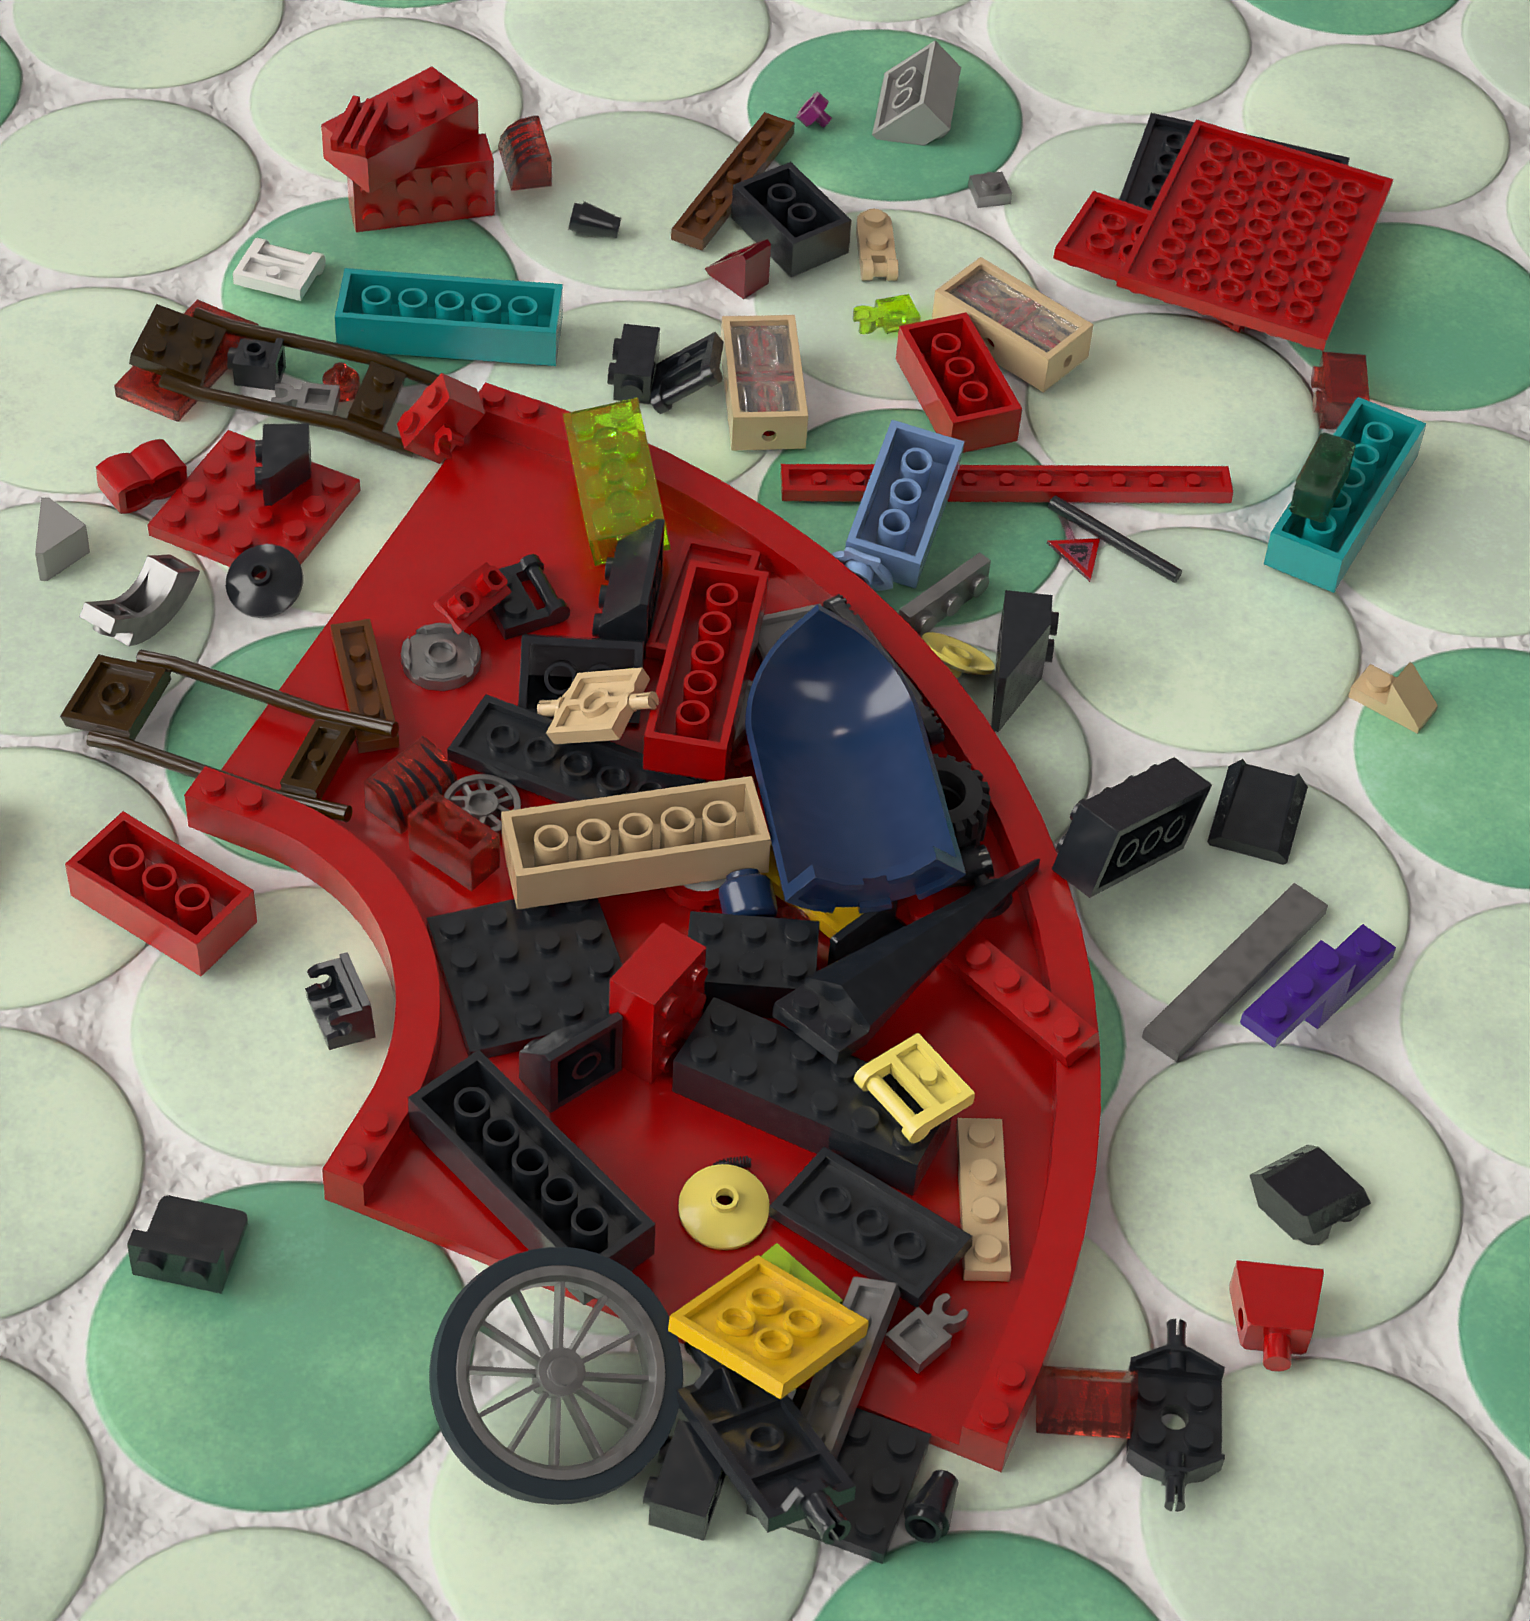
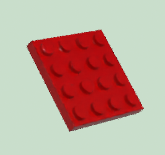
[147,430,361,579]

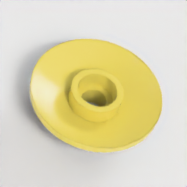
[922,632,995,678]
[678,1164,770,1250]

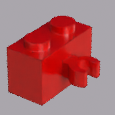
[397,373,485,464]

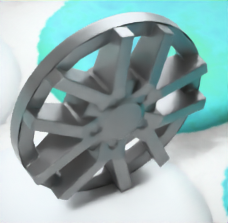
[442,774,521,841]

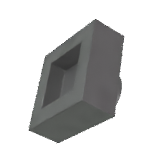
[968,171,1012,208]

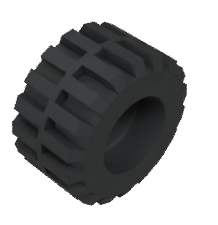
[932,754,991,851]

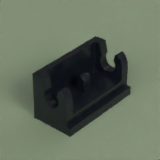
[305,952,376,1050]

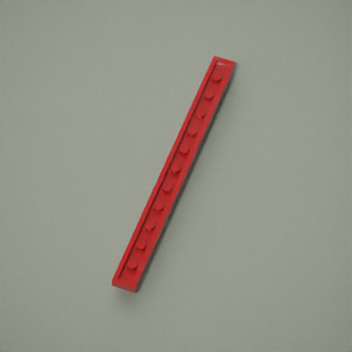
[780,464,1234,503]

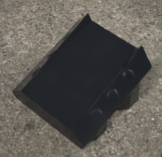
[1207,759,1308,865]
[1249,1144,1371,1245]

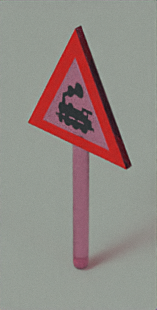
[1047,514,1100,582]

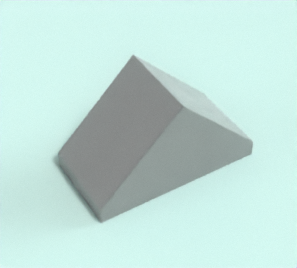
[35,498,90,581]

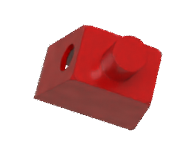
[1229,1260,1324,1372]

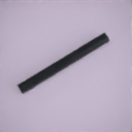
[1048,495,1182,583]

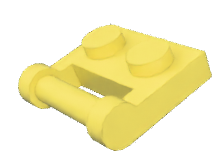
[854,1033,975,1144]

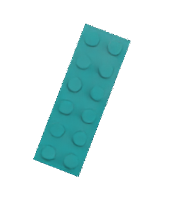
[335,268,563,366]
[1264,397,1427,593]

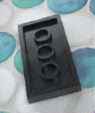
[769,1147,972,1308]

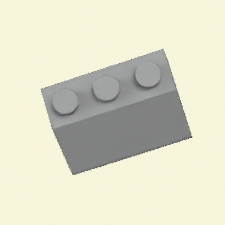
[872,40,961,146]

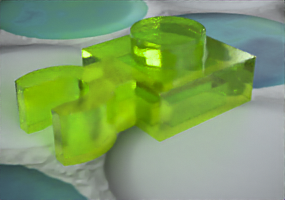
[852,294,921,334]

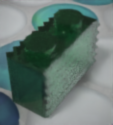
[1289,432,1356,523]

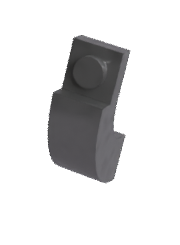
[79,554,200,646]

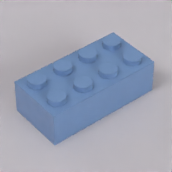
[845,420,965,589]

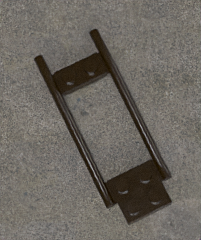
[129,304,439,458]
[60,649,399,822]

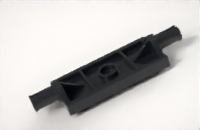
[677,1341,856,1545]

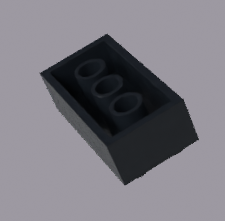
[1052,757,1212,898]

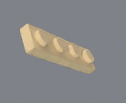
[956,1118,1011,1281]

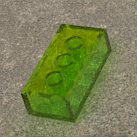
[563,398,671,566]

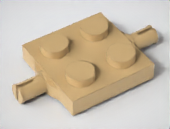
[537,668,659,744]

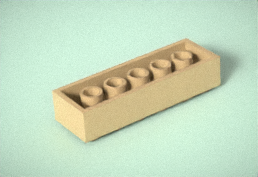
[501,776,771,909]

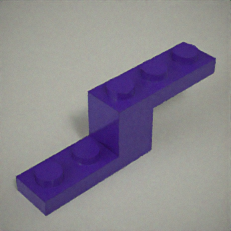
[1240,924,1396,1048]

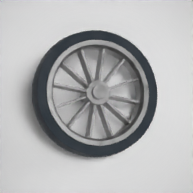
[429,1247,683,1505]

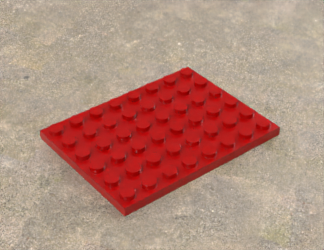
[1116,119,1394,351]

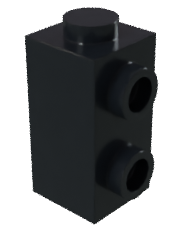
[607,324,660,404]

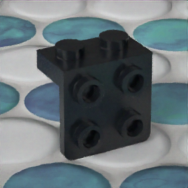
[127,1195,248,1294]

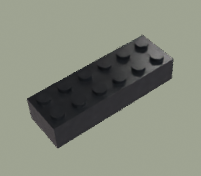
[672,997,952,1196]
[408,1050,656,1306]

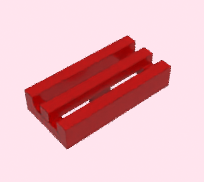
[330,95,388,158]

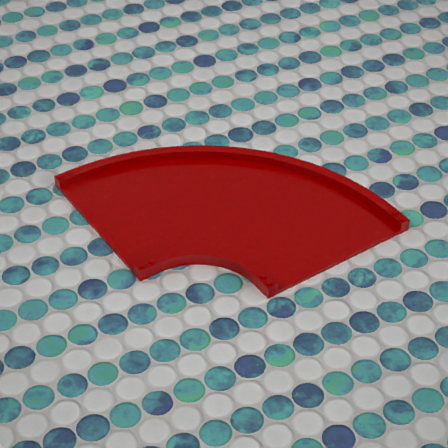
[184,382,1101,1473]

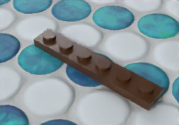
[671,112,795,251]

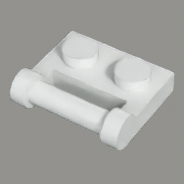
[233,238,326,301]

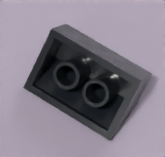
[592,519,665,660]
[518,634,645,723]

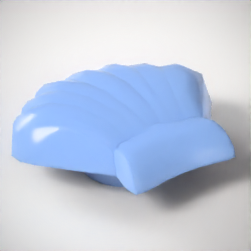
[832,547,893,591]

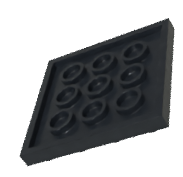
[427,898,622,1058]

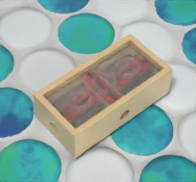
[932,257,1094,393]
[721,315,808,451]

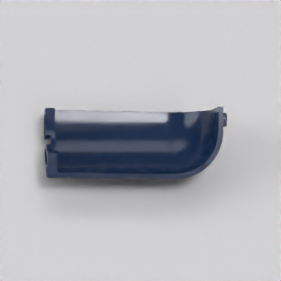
[745,604,966,914]

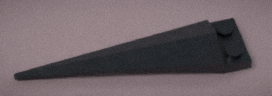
[772,859,1040,1064]

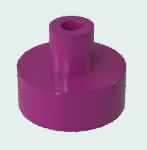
[796,92,832,128]

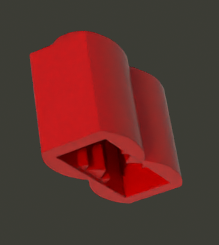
[96,439,187,514]

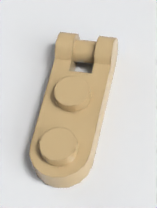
[856,209,898,281]

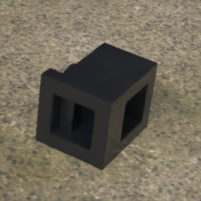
[227,338,286,391]

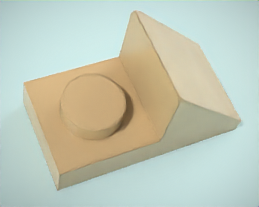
[1348,662,1438,734]

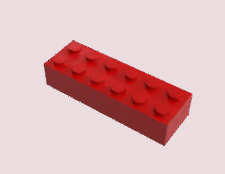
[643,560,769,781]

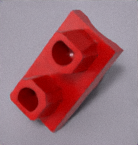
[433,561,512,635]

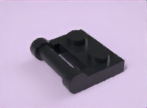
[650,332,724,414]
[489,554,571,640]

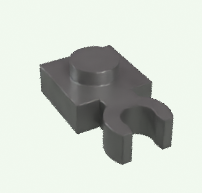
[271,382,340,415]
[884,1293,968,1374]

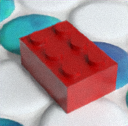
[609,922,708,1084]

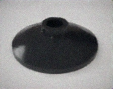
[225,544,303,618]

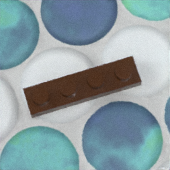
[331,619,399,753]

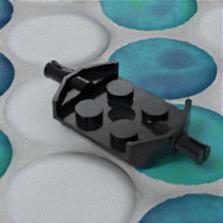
[1126,1319,1225,1512]

